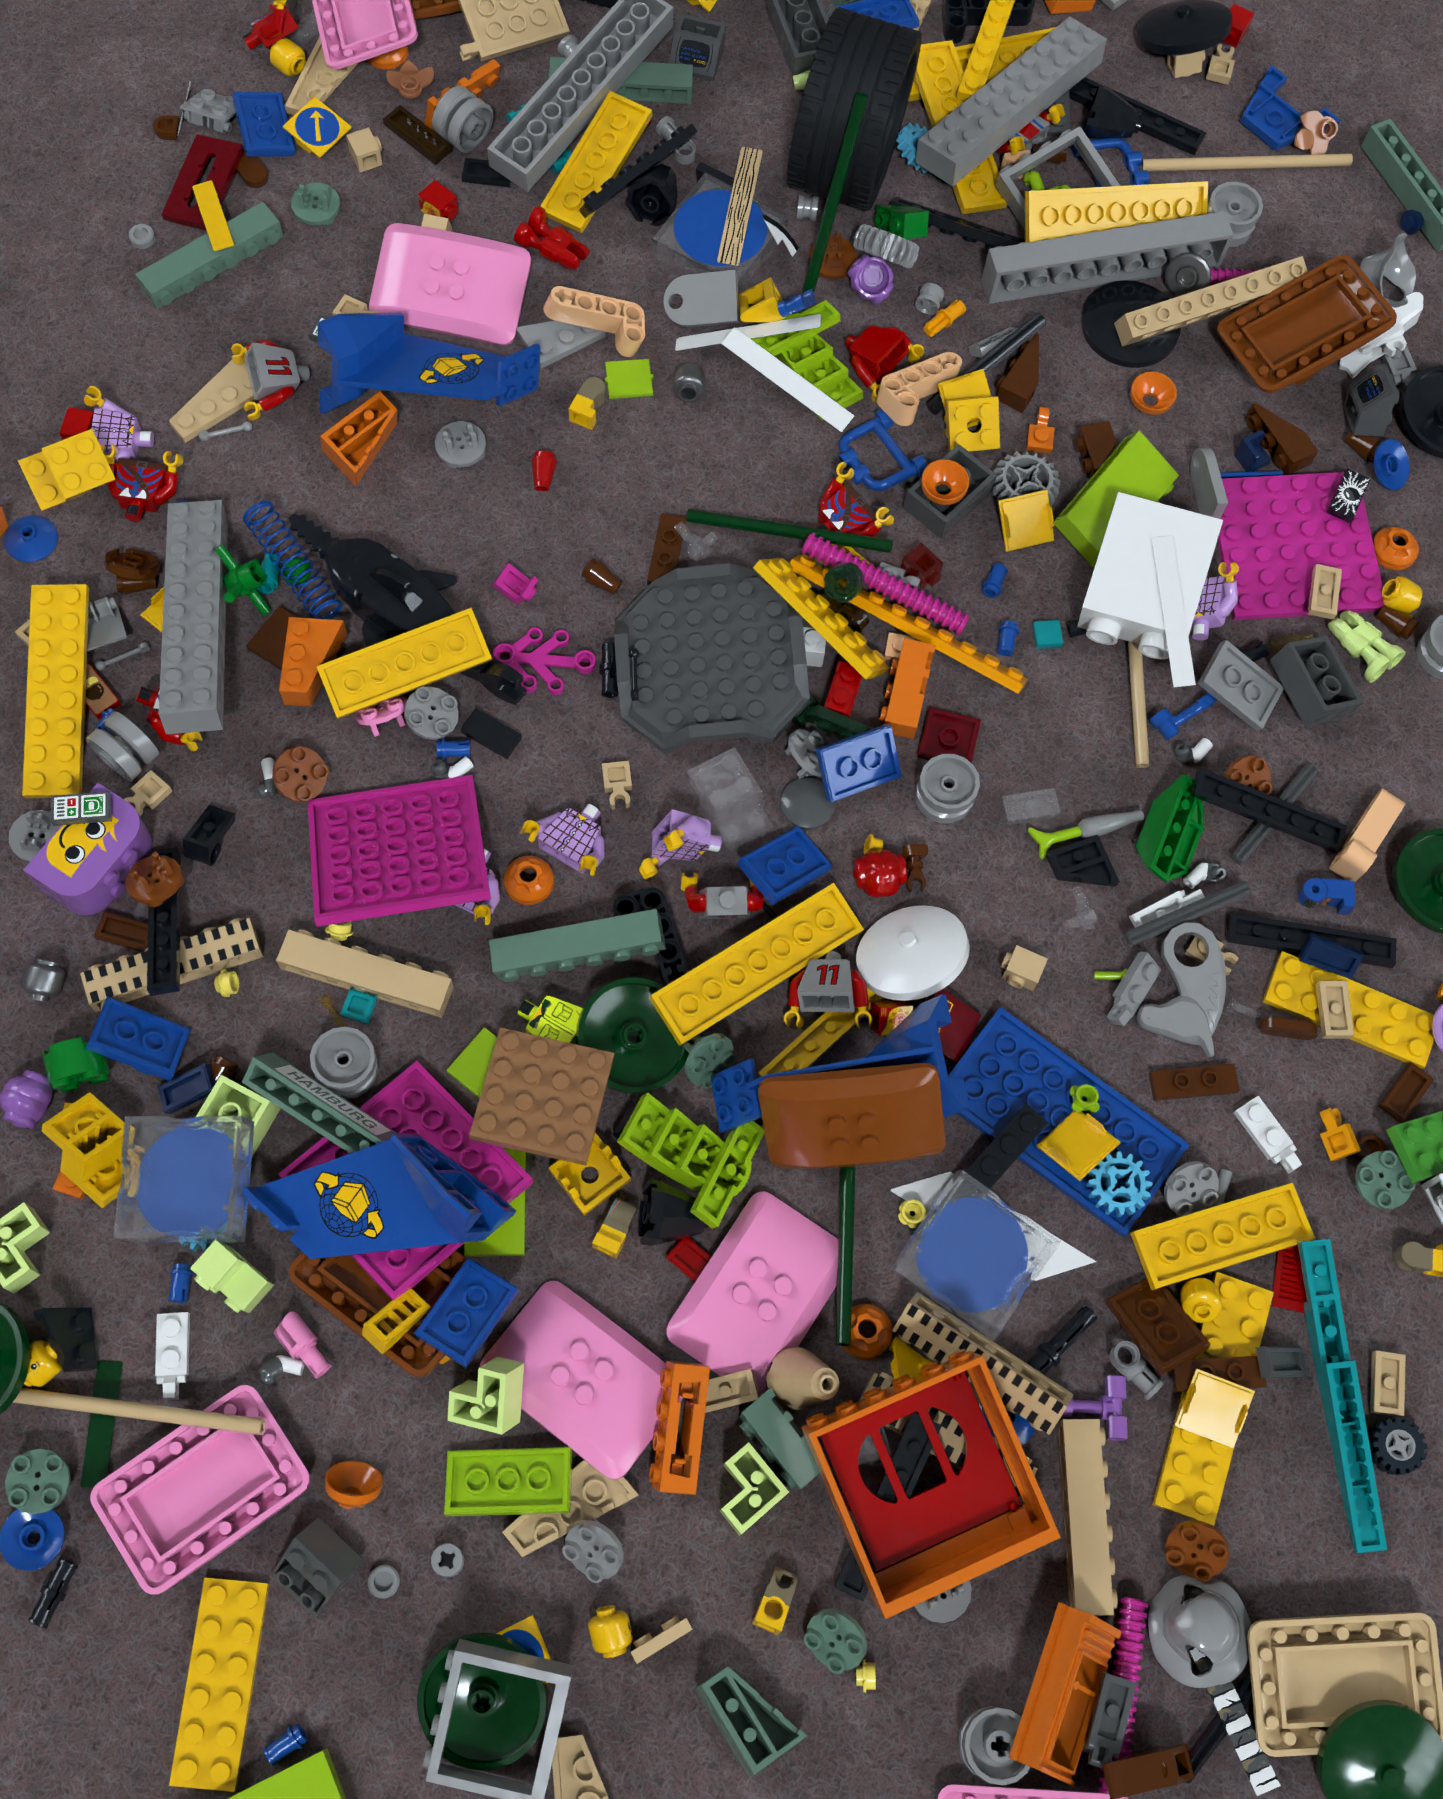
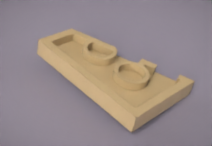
[552,1734,609,1799]

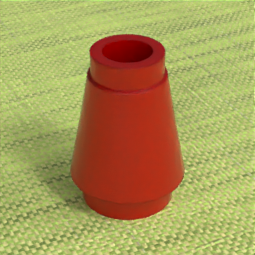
[531,450,557,491]

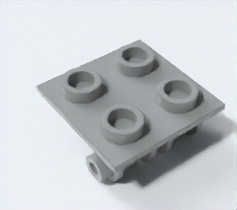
[180,89,236,134]
[87,597,127,652]

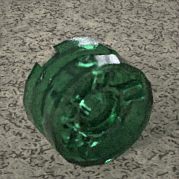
[824,562,865,603]

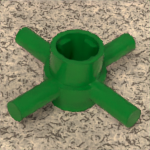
[214,544,271,616]

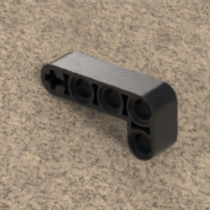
[942,0,1035,43]
[613,887,688,986]

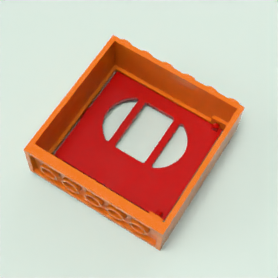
[801,1349,1061,1619]

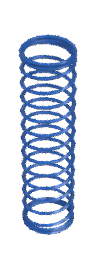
[243,500,342,620]

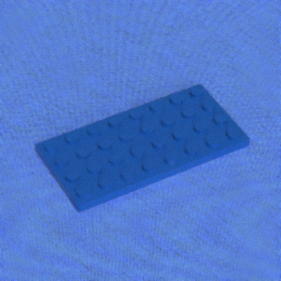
[948,1007,1190,1238]

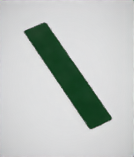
[81,1361,122,1488]

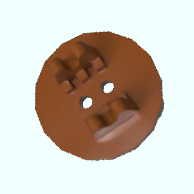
[808,233,857,279]
[272,746,329,802]
[1223,755,1272,795]
[125,851,185,907]
[1165,1520,1229,1582]

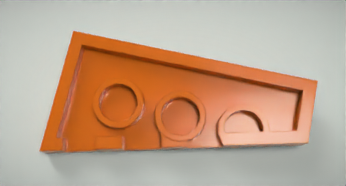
[424,59,501,131]

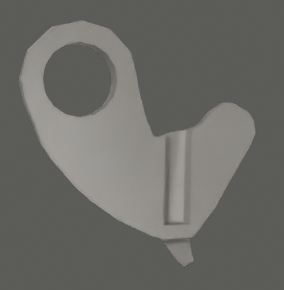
[1136,922,1226,1057]

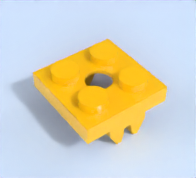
[944,396,1000,452]
[548,1132,631,1216]

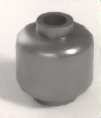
[672,363,706,402]
[22,958,65,1002]

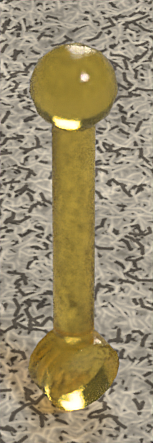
[320,995,345,1027]

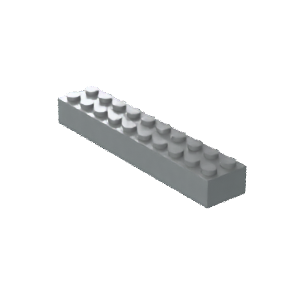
[487,0,674,192]
[916,17,1107,186]
[981,211,1234,304]
[159,500,228,734]

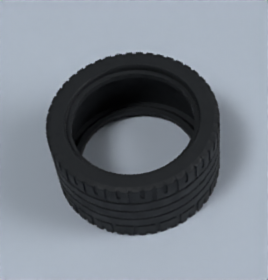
[787,7,922,211]

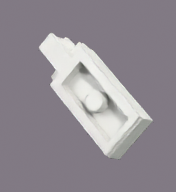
[1129,889,1205,928]
[1233,1096,1302,1174]
[155,1312,190,1401]

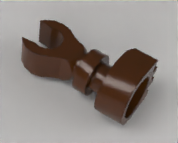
[902,844,928,893]

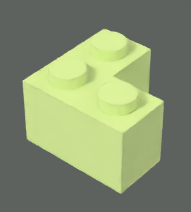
[0,1202,50,1294]
[190,1239,275,1313]
[447,1356,524,1435]
[720,1442,789,1536]

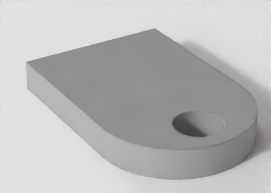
[664,270,740,328]
[1190,447,1228,519]

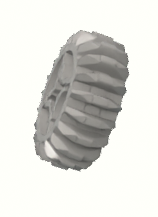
[853,224,919,268]
[992,450,1061,506]

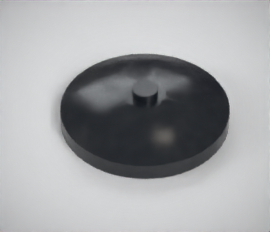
[1137,0,1232,55]
[1081,281,1181,368]
[1400,365,1443,459]

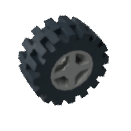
[1368,1417,1428,1475]

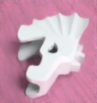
[1339,292,1423,379]

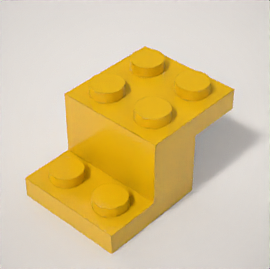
[18,429,116,511]
[42,1092,142,1208]

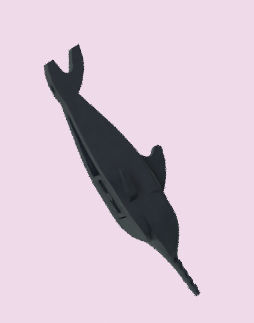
[288,514,526,705]

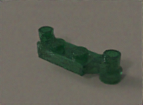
[791,696,879,739]

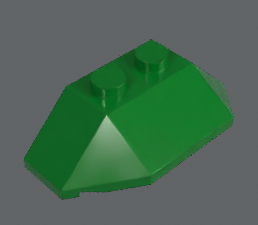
[1135,774,1204,882]

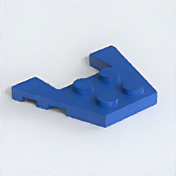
[1240,65,1340,150]

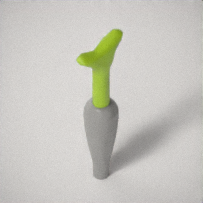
[1028,809,1144,860]

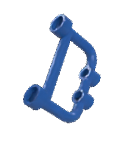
[1071,138,1149,187]
[838,409,928,491]

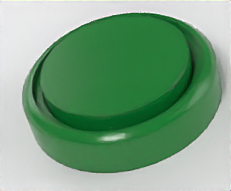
[280,557,311,585]

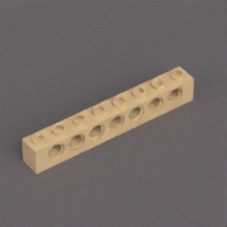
[1114,256,1308,347]

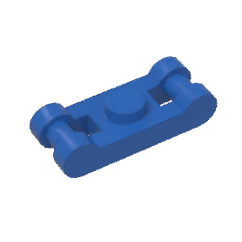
[777,289,816,317]

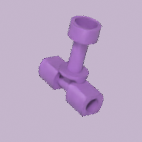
[1061,1376,1128,1441]

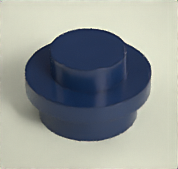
[1400,210,1424,235]

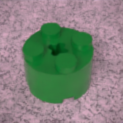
[41,1037,110,1093]

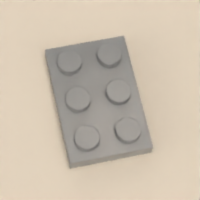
[1197,640,1284,731]

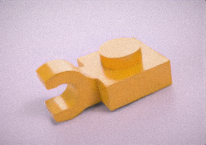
[1320,1108,1361,1161]

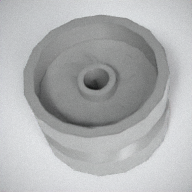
[432,85,494,153]
[1208,182,1263,247]
[1416,615,1443,680]
[86,711,160,782]
[915,754,980,823]
[310,1027,379,1100]
[958,1706,1030,1785]

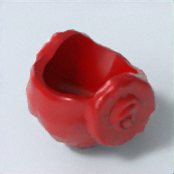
[853,850,908,898]

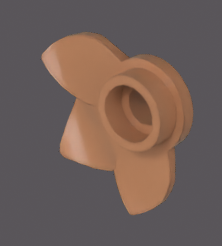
[386,60,434,99]
[1294,110,1338,155]

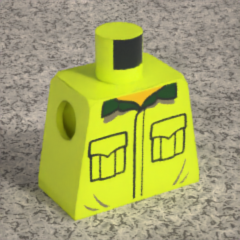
[517,996,583,1044]

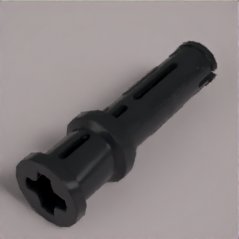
[1024,1305,1097,1375]

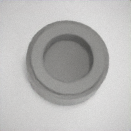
[129,224,155,249]
[368,1565,401,1599]

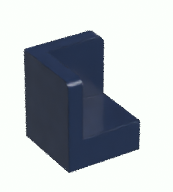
[1234,430,1271,472]

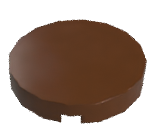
[104,549,161,580]

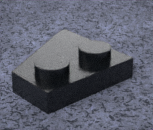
[1046,835,1120,887]
[34,1307,98,1372]

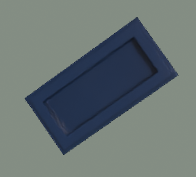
[1298,934,1364,979]
[157,1063,216,1114]

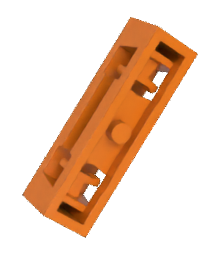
[649,1361,710,1495]

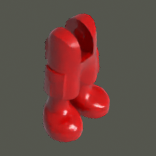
[514,206,590,270]

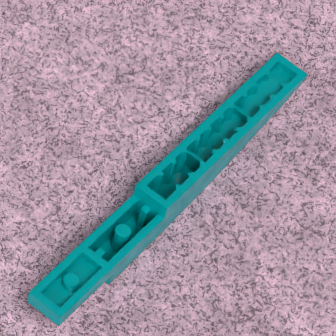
[1297,1239,1387,1553]

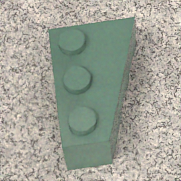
[739,1388,820,1491]
[695,1666,808,1776]

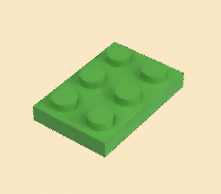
[1386,1111,1443,1184]

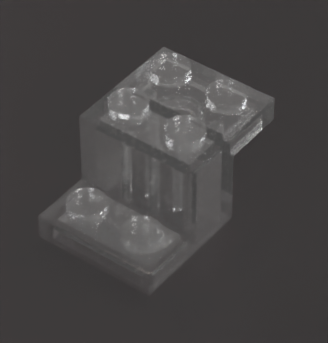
[686,747,774,855]

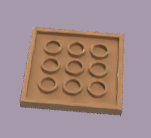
[469,1028,614,1166]

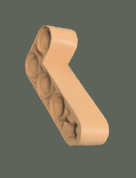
[543,286,645,357]
[876,352,962,426]
[1329,788,1406,883]

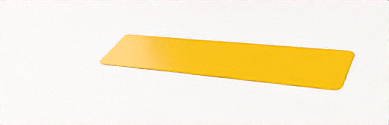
[192,180,234,251]

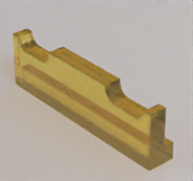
[1269,632,1313,652]

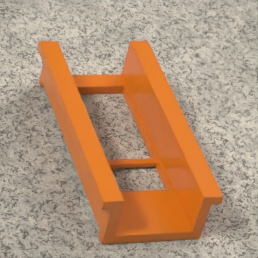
[1008,1602,1122,1786]

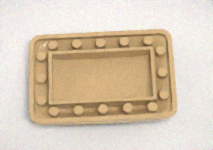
[1247,1612,1443,1757]

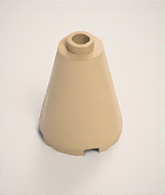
[766,1347,839,1410]

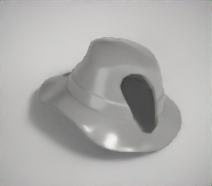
[1360,233,1416,308]
[1148,1575,1251,1688]

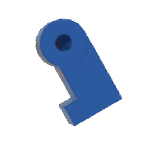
[1298,878,1355,915]

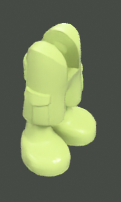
[1327,610,1406,683]

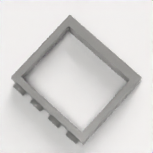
[995,126,1120,230]
[423,1639,574,1799]

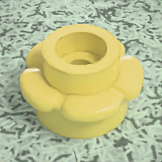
[325,921,353,941]
[214,969,239,997]
[898,1199,927,1228]
[856,1659,876,1693]

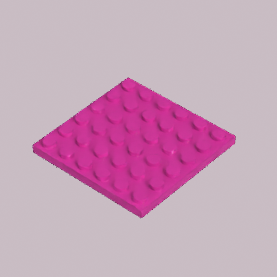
[1217,471,1385,620]
[307,775,491,927]
[278,1061,533,1301]

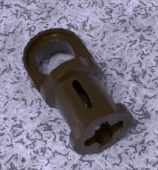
[822,591,869,633]

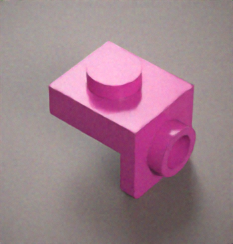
[492,563,539,605]

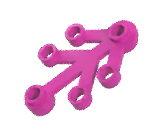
[492,627,596,695]

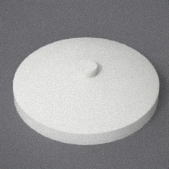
[856,905,970,1001]

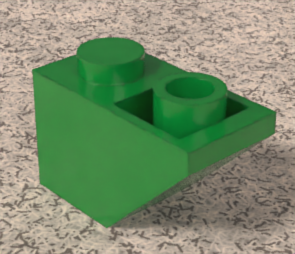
[875,205,929,239]

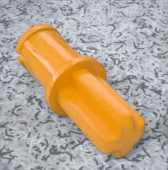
[923,299,966,337]

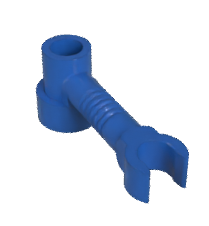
[1149,693,1217,740]

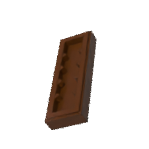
[647,513,687,585]
[1149,1063,1240,1101]
[1171,1356,1267,1392]

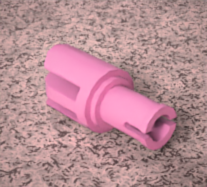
[273,1311,332,1379]

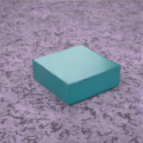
[1032,620,1063,649]
[340,988,378,1025]

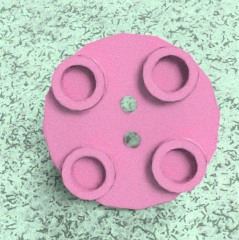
[355,695,407,737]

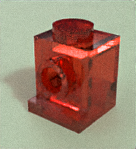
[901,543,944,589]

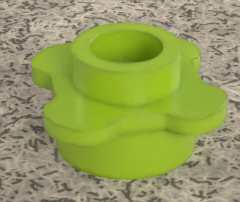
[1069,1084,1100,1113]

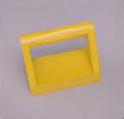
[738,277,786,322]

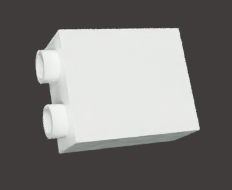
[1077,492,1223,660]

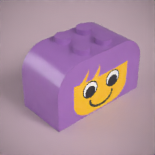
[23,782,152,915]

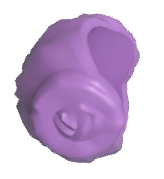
[847,254,894,305]
[0,1069,53,1129]

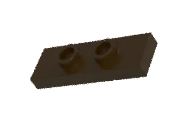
[383,105,452,165]

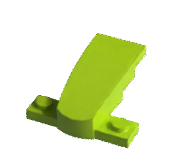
[751,300,863,421]
[617,1093,765,1228]

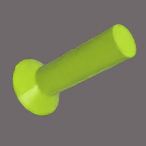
[1094,968,1127,980]

